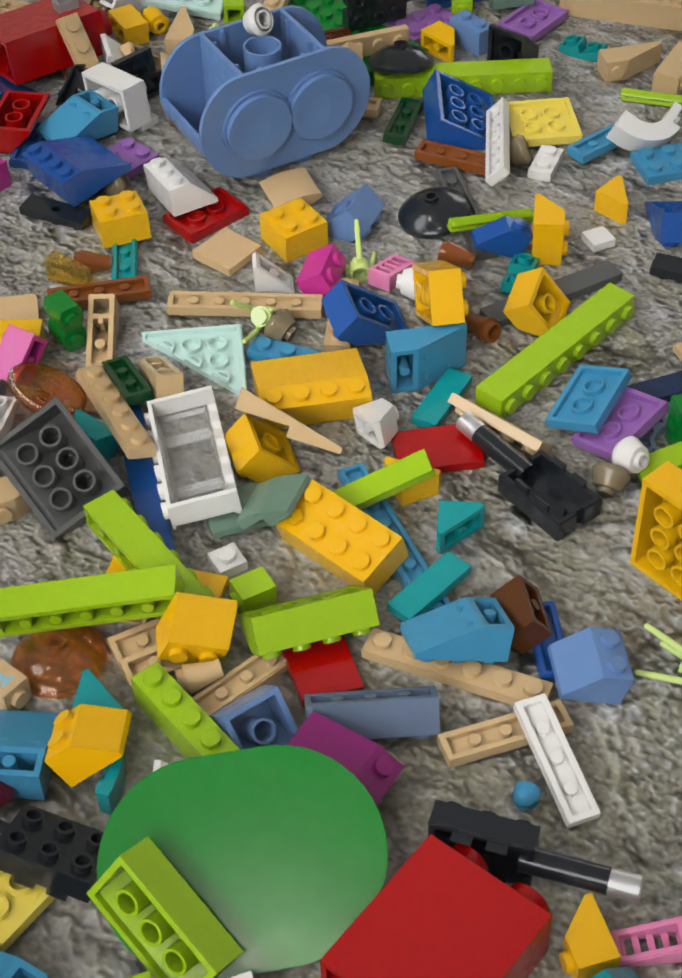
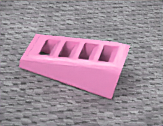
[368,254,416,292]
[610,916,682,967]

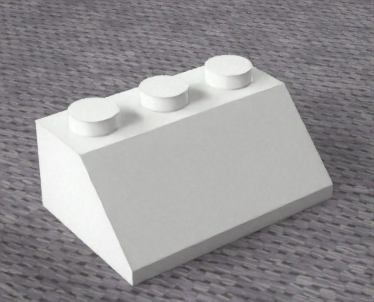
[143,157,219,217]

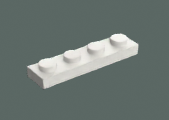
[513,693,601,829]

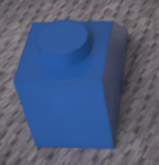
[471,216,533,258]

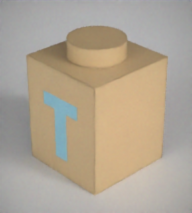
[0,658,33,710]

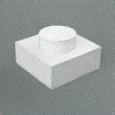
[207,542,248,577]

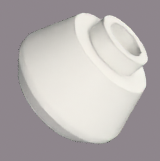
[243,3,274,37]
[396,267,415,301]
[611,436,650,474]

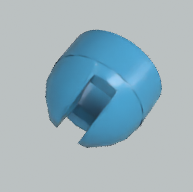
[512,781,542,811]

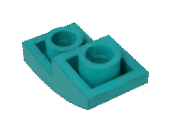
[558,34,608,61]
[501,253,540,293]
[95,751,127,815]

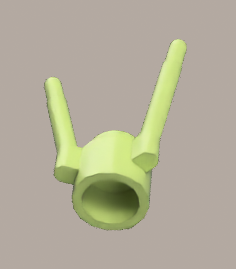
[339,219,377,283]
[230,300,277,344]
[634,623,682,685]

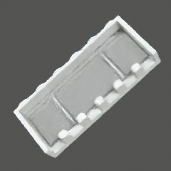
[144,385,242,530]

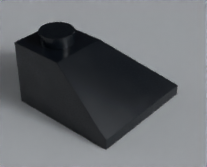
[487,24,539,61]

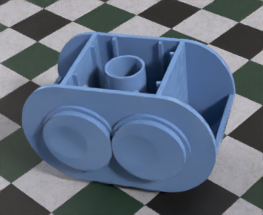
[159,5,370,178]

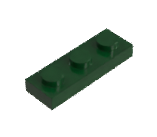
[383,97,423,145]
[101,355,154,406]

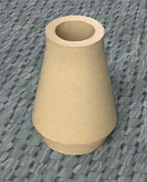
[175,658,225,695]

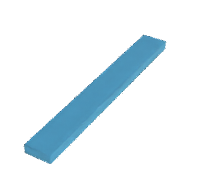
[337,462,451,612]

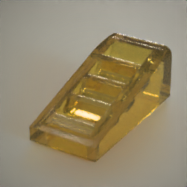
[44,251,93,286]

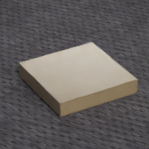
[192,227,262,277]

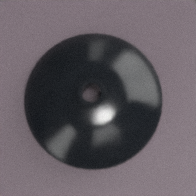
[368,40,434,74]
[398,187,471,239]

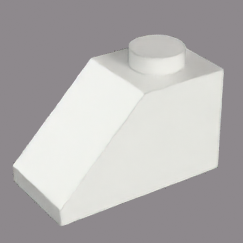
[352,398,399,449]

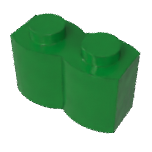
[44,289,87,353]

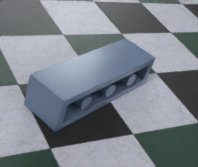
[304,685,440,742]

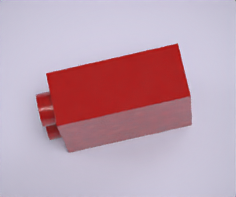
[0,0,112,86]
[320,834,552,978]

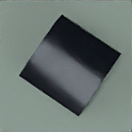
[111,46,162,100]

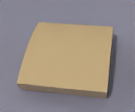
[259,168,323,208]
[107,617,188,689]

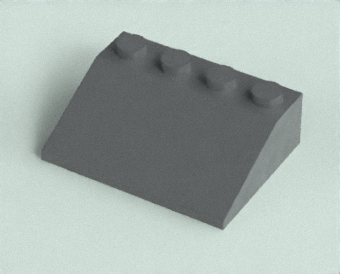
[0,397,131,540]

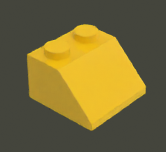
[531,194,570,266]
[503,267,570,337]
[224,412,300,483]
[156,592,238,664]
[44,704,132,788]

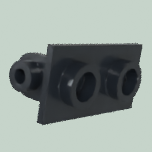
[56,64,87,105]

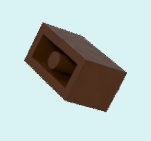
[490,575,552,654]

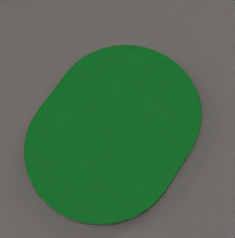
[97,745,388,978]

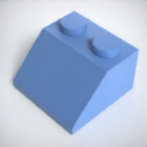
[449,10,490,57]
[325,184,385,242]
[547,627,635,704]
[209,685,298,750]

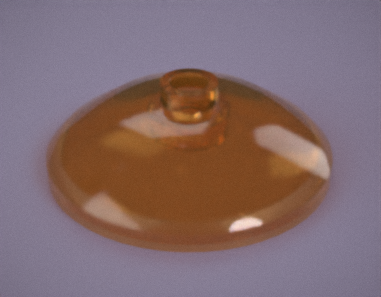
[7,362,87,417]
[12,626,107,699]

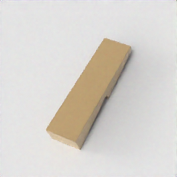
[235,387,342,455]

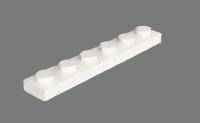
[485,97,510,187]

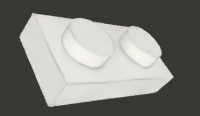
[527,145,564,182]

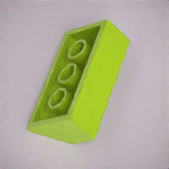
[237,585,380,660]
[86,836,244,978]

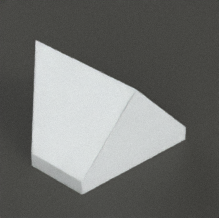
[252,251,295,293]

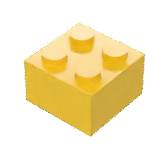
[89,190,152,249]
[259,197,328,263]

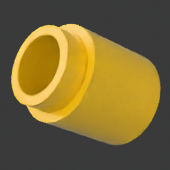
[142,6,169,35]

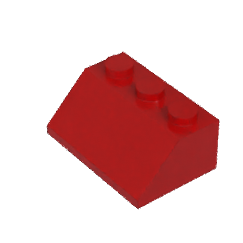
[0,90,50,153]

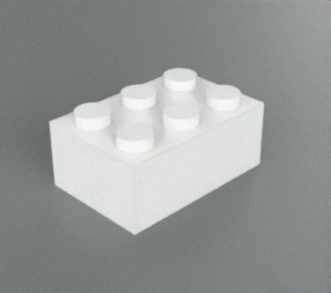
[81,62,152,132]

